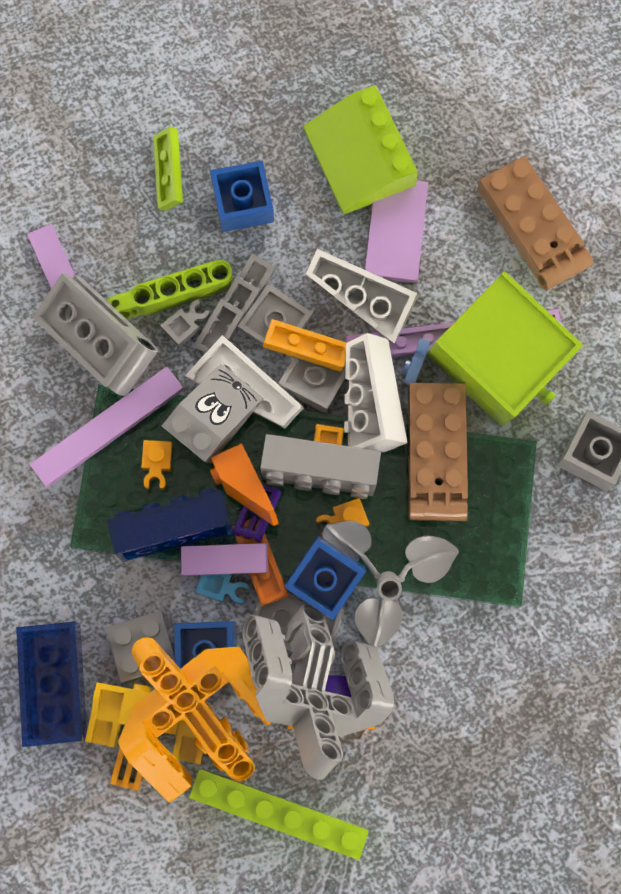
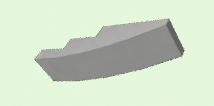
[194,253,277,353]

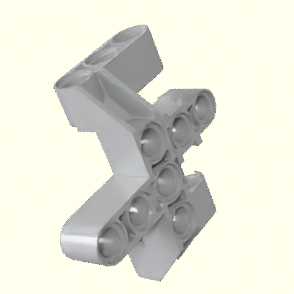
[242,602,394,780]

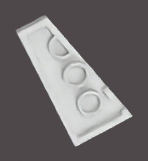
[185,335,303,429]

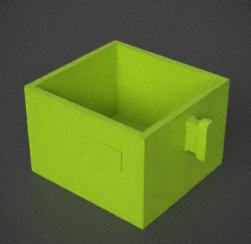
[426,271,583,426]

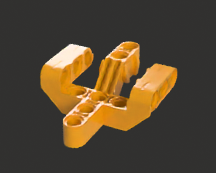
[118,637,272,803]

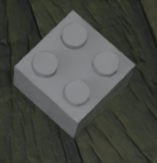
[557,411,621,492]

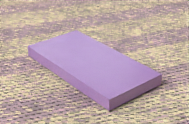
[365,181,428,284]

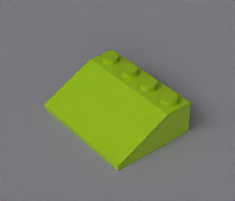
[303,85,418,215]

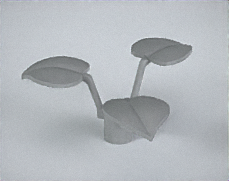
[323,521,459,648]

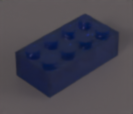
[107,489,233,562]
[16,621,87,747]

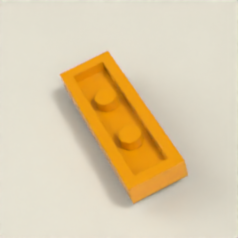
[263,319,346,372]

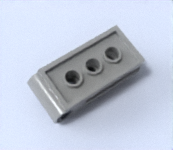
[33,273,158,396]

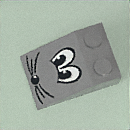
[162,363,264,464]

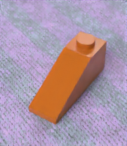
[210,444,279,526]

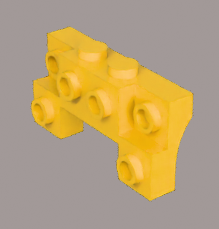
[85,682,213,765]

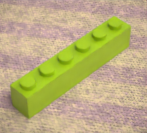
[189,768,369,860]

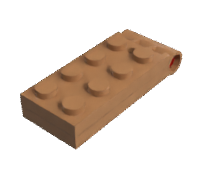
[477,156,593,291]
[408,383,468,521]

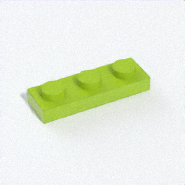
[153,126,183,211]

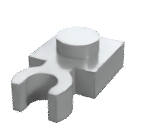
[160,299,210,348]

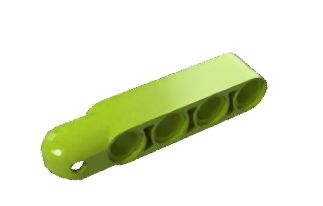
[106,260,233,319]

